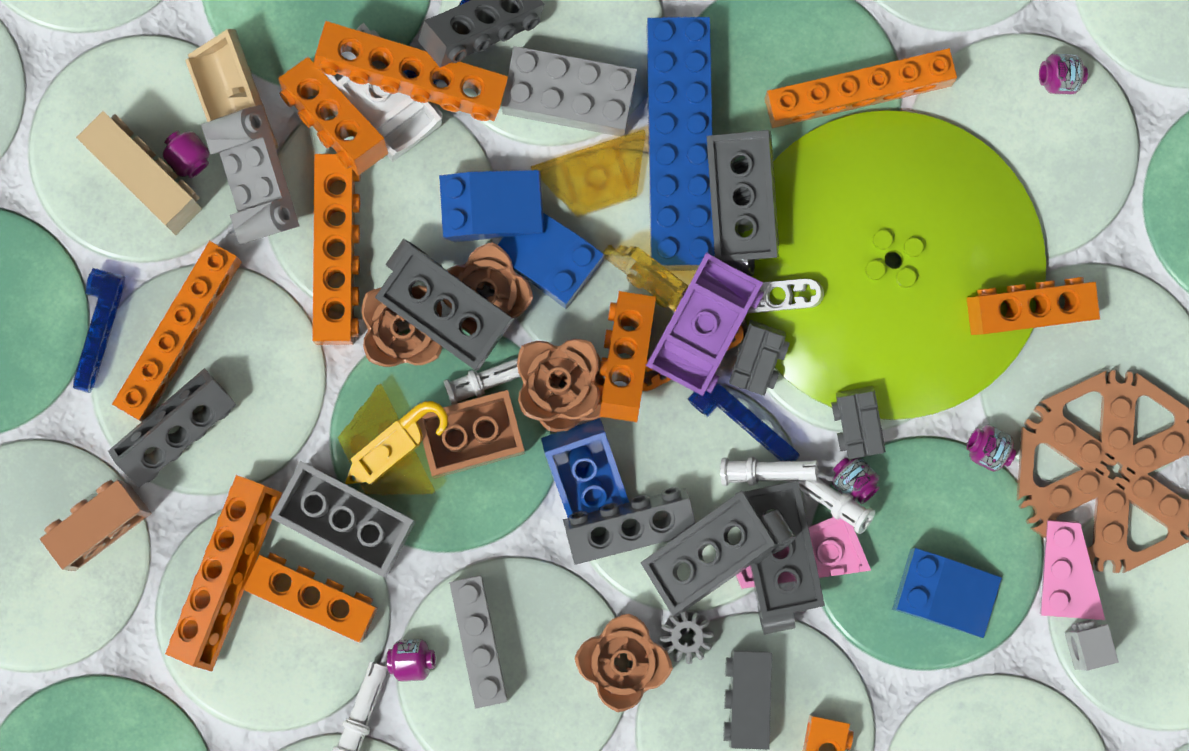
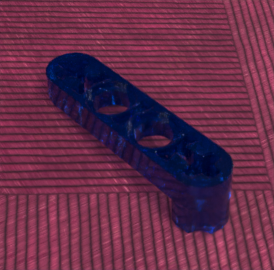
[73,268,125,393]
[687,382,800,461]

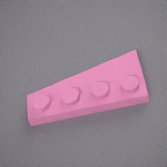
[736,517,871,589]

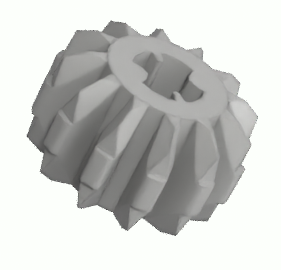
[659,610,714,664]

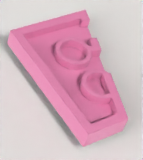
[1040,520,1105,620]

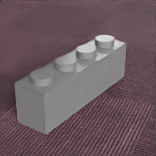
[449,576,508,709]

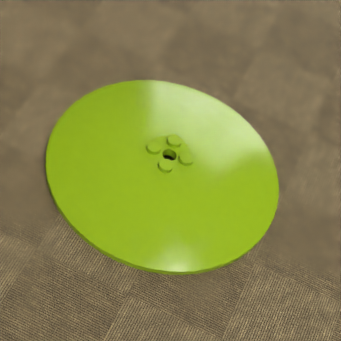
[738,110,1046,420]

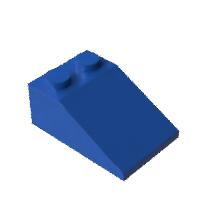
[439,170,544,243]
[498,213,604,309]
[541,418,629,518]
[892,548,1002,638]

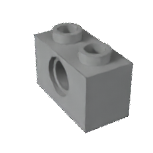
[1065,620,1119,671]

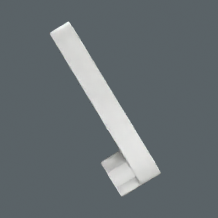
[747,279,824,313]

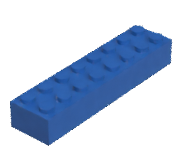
[646,17,715,271]

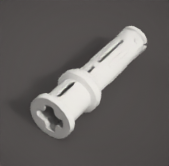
[443,358,521,405]
[720,457,818,486]
[787,479,875,534]
[332,662,388,751]

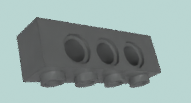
[418,0,545,67]
[108,368,236,488]
[563,487,695,565]

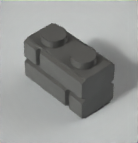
[729,320,790,396]
[831,386,886,459]

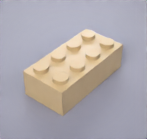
[76,111,202,235]

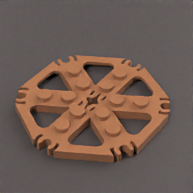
[1016,370,1189,573]

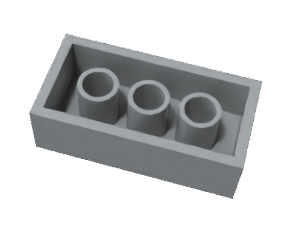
[502,46,637,137]
[270,461,416,578]

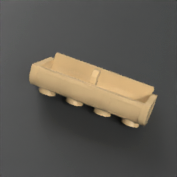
[185,29,279,155]

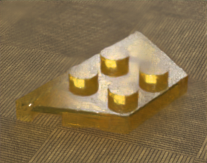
[530,129,646,218]
[602,245,688,312]
[338,384,436,495]

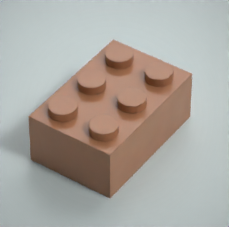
[417,390,525,479]
[40,480,152,571]

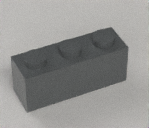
[723,651,772,750]

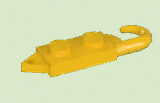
[345,401,448,484]

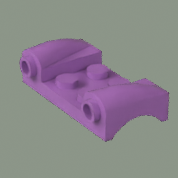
[646,253,764,396]

